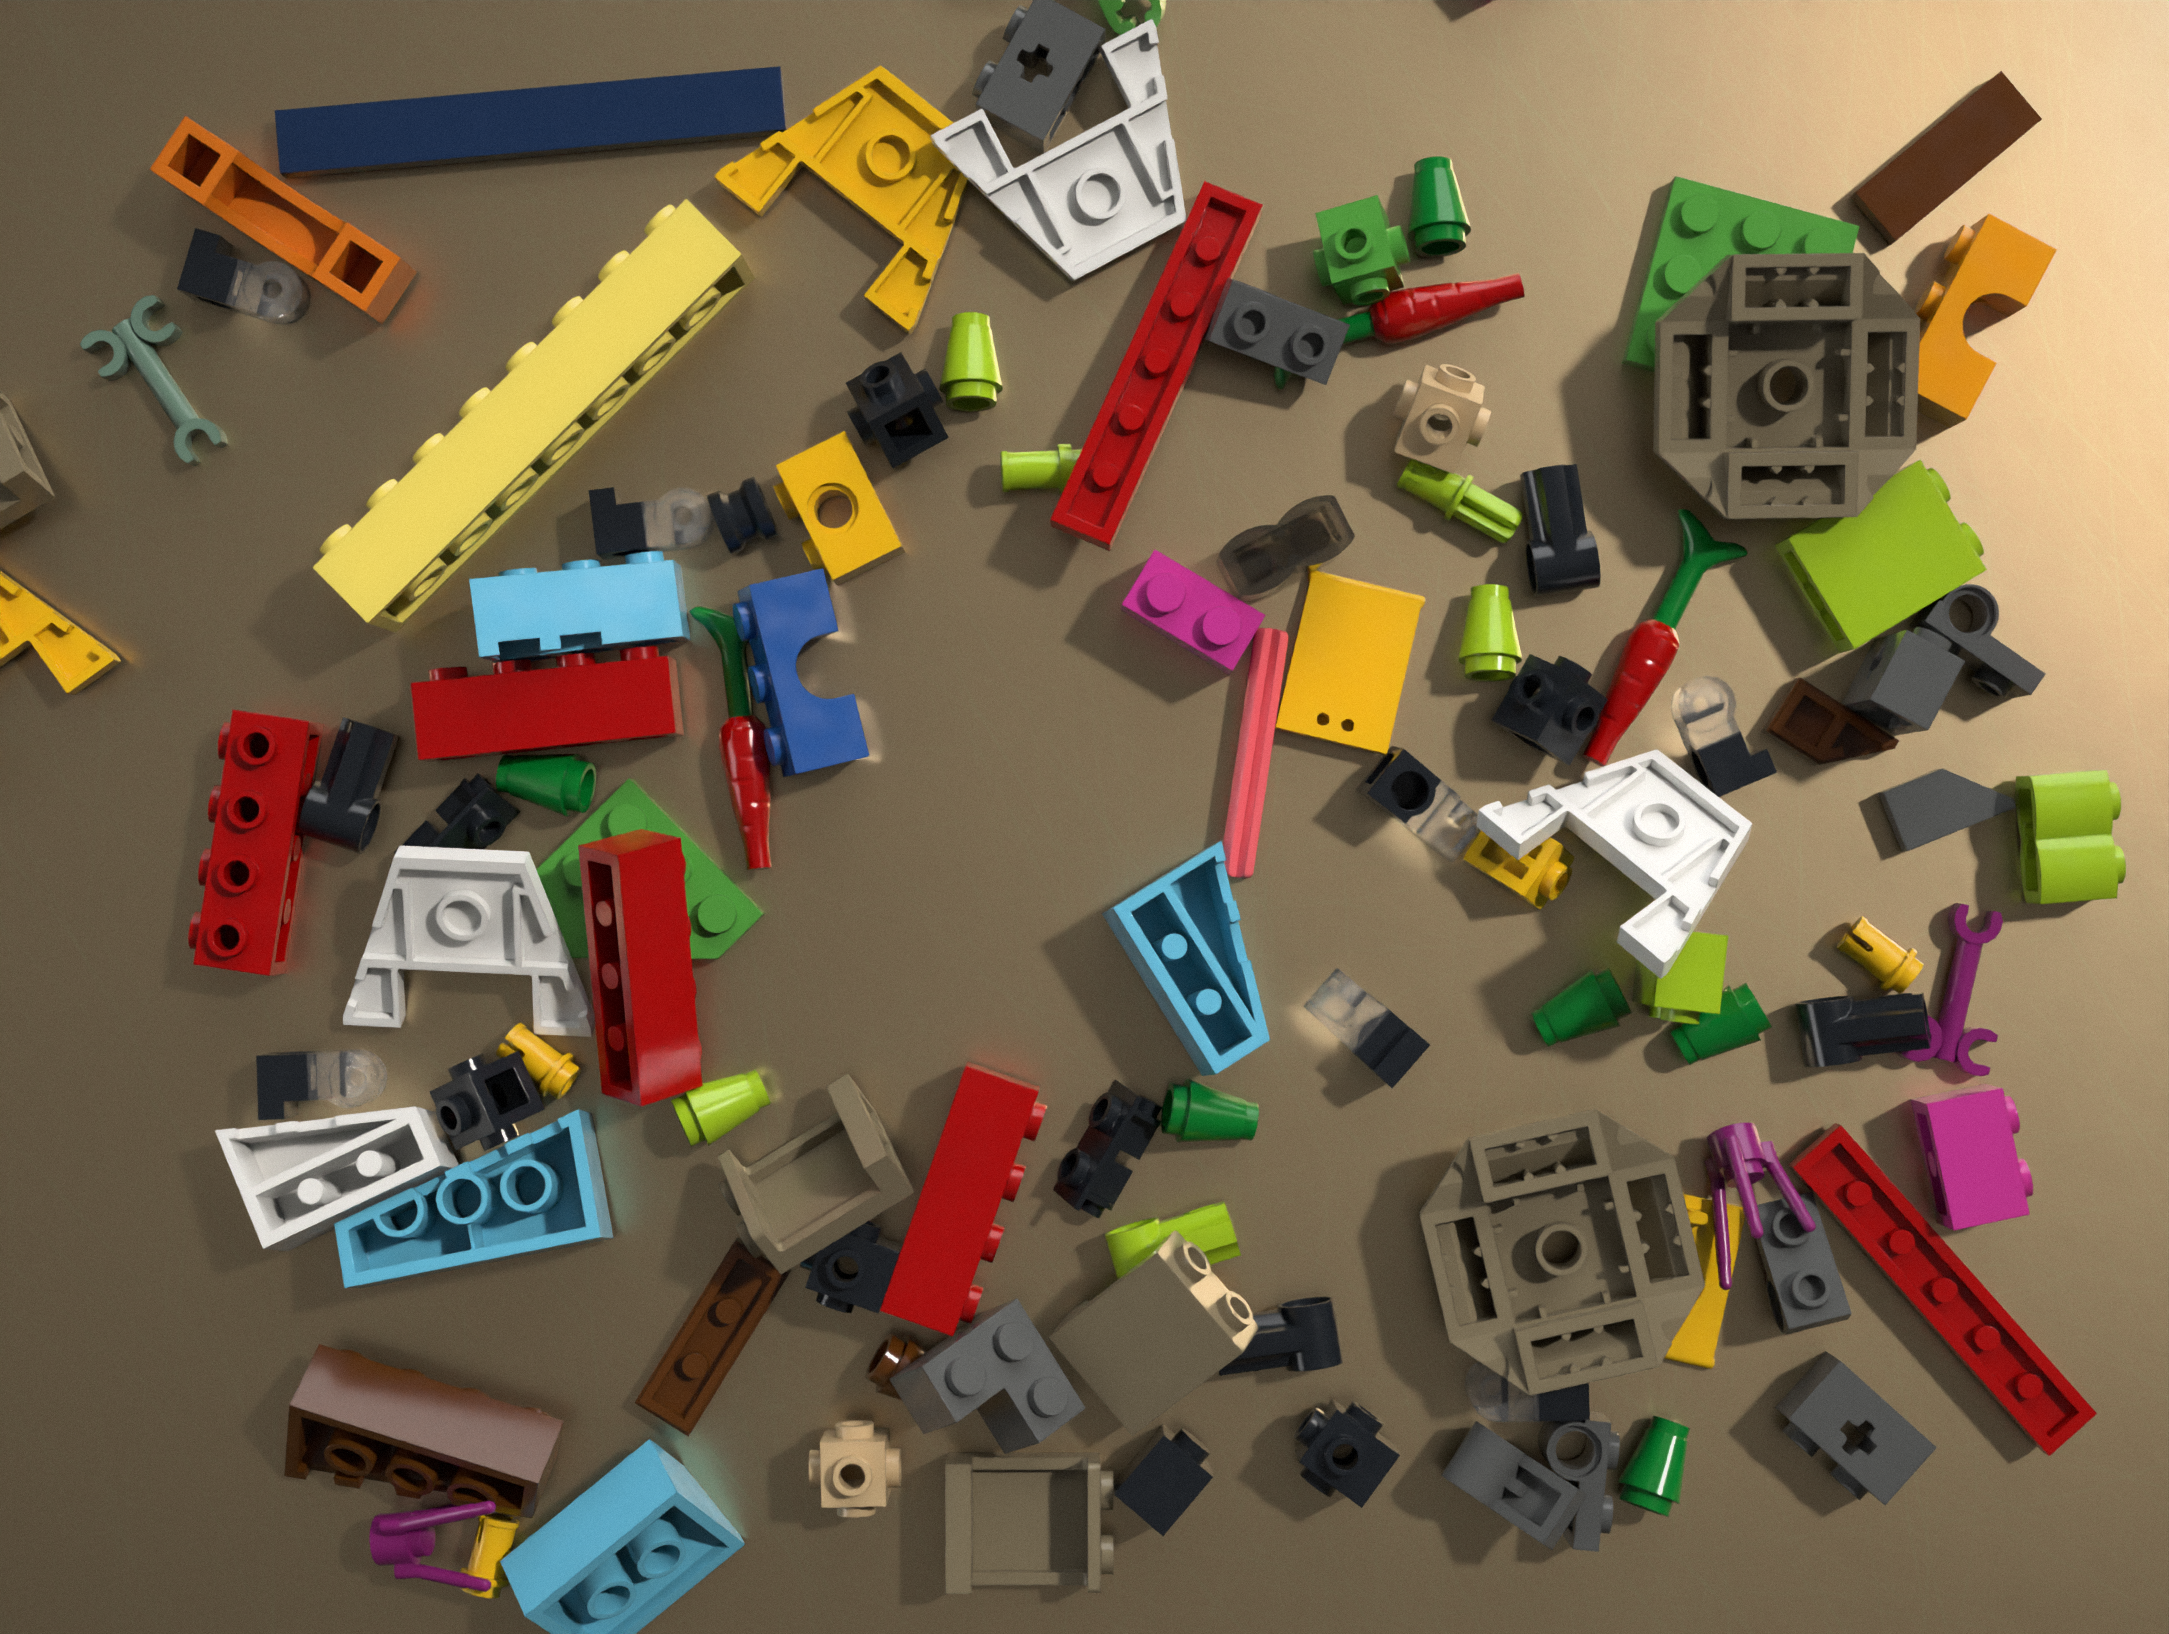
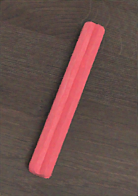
[1223,627,1289,879]

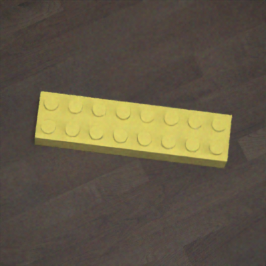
[312,199,755,633]

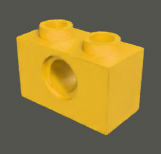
[773,431,905,586]

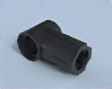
[1520,464,1601,597]
[298,717,399,854]
[1795,992,1931,1067]
[1219,1296,1343,1376]

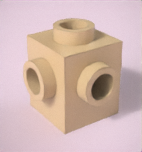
[1393,364,1491,474]
[809,1420,901,1518]

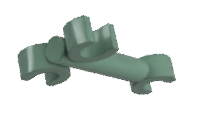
[80,295,228,466]

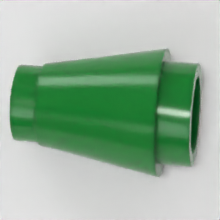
[1408,156,1471,257]
[496,754,596,817]
[1531,968,1632,1047]
[1671,983,1772,1065]
[1161,1079,1259,1142]
[1618,1416,1690,1517]

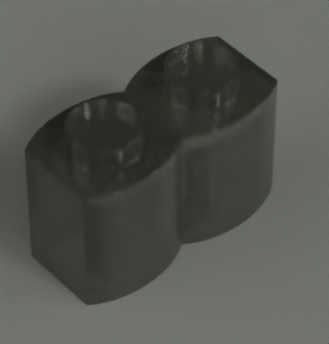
[1216,495,1355,602]

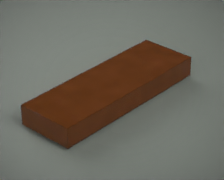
[1851,71,2042,245]
[635,1238,791,1437]

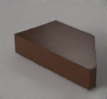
[1761,677,1899,766]

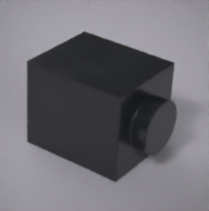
[1113,1424,1213,1536]

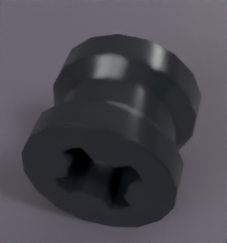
[707,476,779,554]

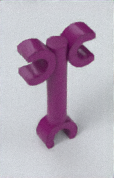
[1896,903,2003,1076]

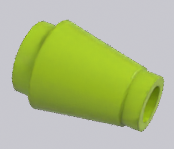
[939,312,1003,412]
[1458,584,1522,682]
[671,1069,771,1147]

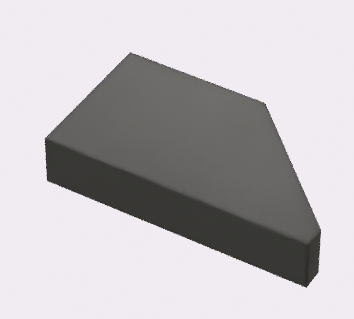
[1878,768,2016,851]

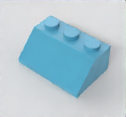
[500,1439,745,1634]

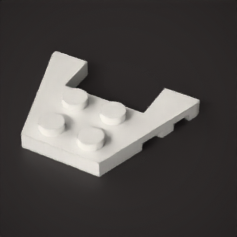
[930,19,1187,281]
[1476,749,1752,979]
[343,845,595,1037]

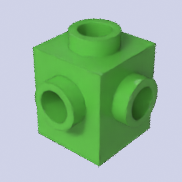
[1313,195,1410,305]

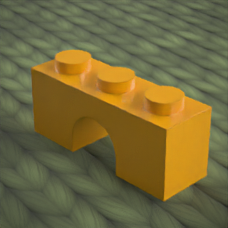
[1914,214,2057,428]

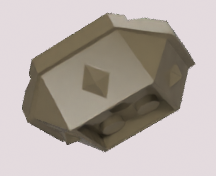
[1653,253,1920,519]
[1419,1109,1705,1396]

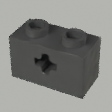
[972,0,1105,154]
[1841,627,1965,736]
[1775,1351,1937,1505]

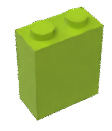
[1775,459,1987,653]

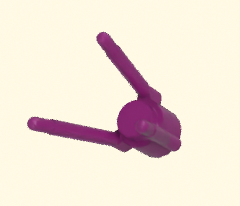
[1705,1123,1816,1290]
[369,1501,496,1592]

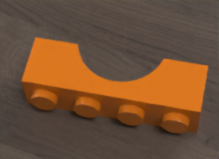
[149,116,417,324]

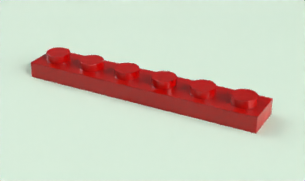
[1050,181,1263,551]
[1788,1123,2097,1456]

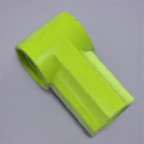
[1104,1201,1241,1279]

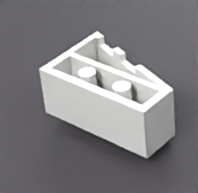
[215,1106,459,1251]

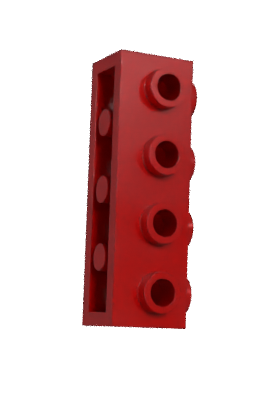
[411,646,684,762]
[188,709,324,976]
[578,829,703,1107]
[880,1062,1047,1336]

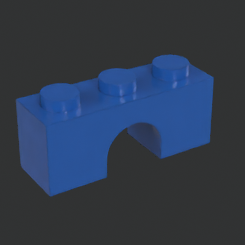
[733,568,869,777]

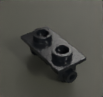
[390,773,521,867]
[1053,1080,1162,1218]

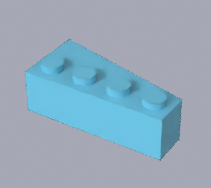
[334,1109,613,1288]

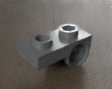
[1205,278,1350,385]
[1909,584,2046,700]
[1756,1192,1852,1335]
[1538,1411,1620,1552]
[1441,1421,1587,1550]

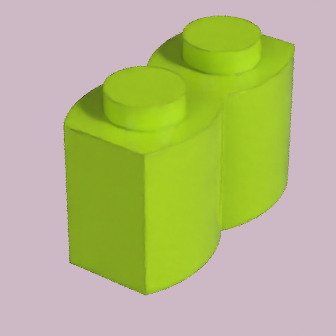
[2015,770,2126,904]

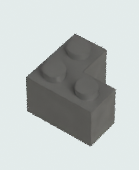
[889,1298,1085,1454]

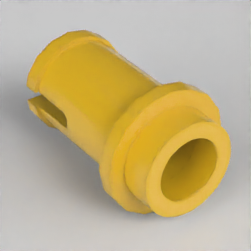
[1836,916,1923,994]
[496,1022,581,1099]
[460,1512,519,1599]

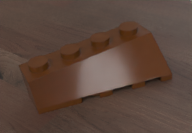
[284,1344,564,1518]

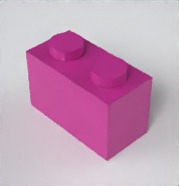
[1121,549,1266,675]
[1911,1084,2033,1230]

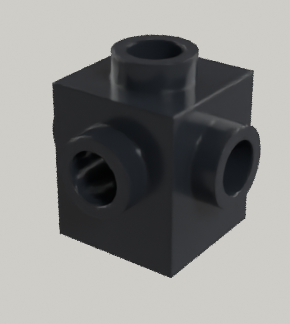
[846,352,949,468]
[1492,654,1608,766]
[430,1051,545,1151]
[800,1221,903,1313]
[1294,1399,1400,1508]

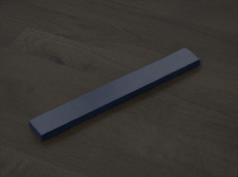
[275,66,787,178]

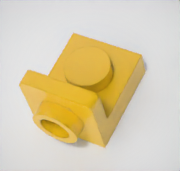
[1463,831,1574,910]

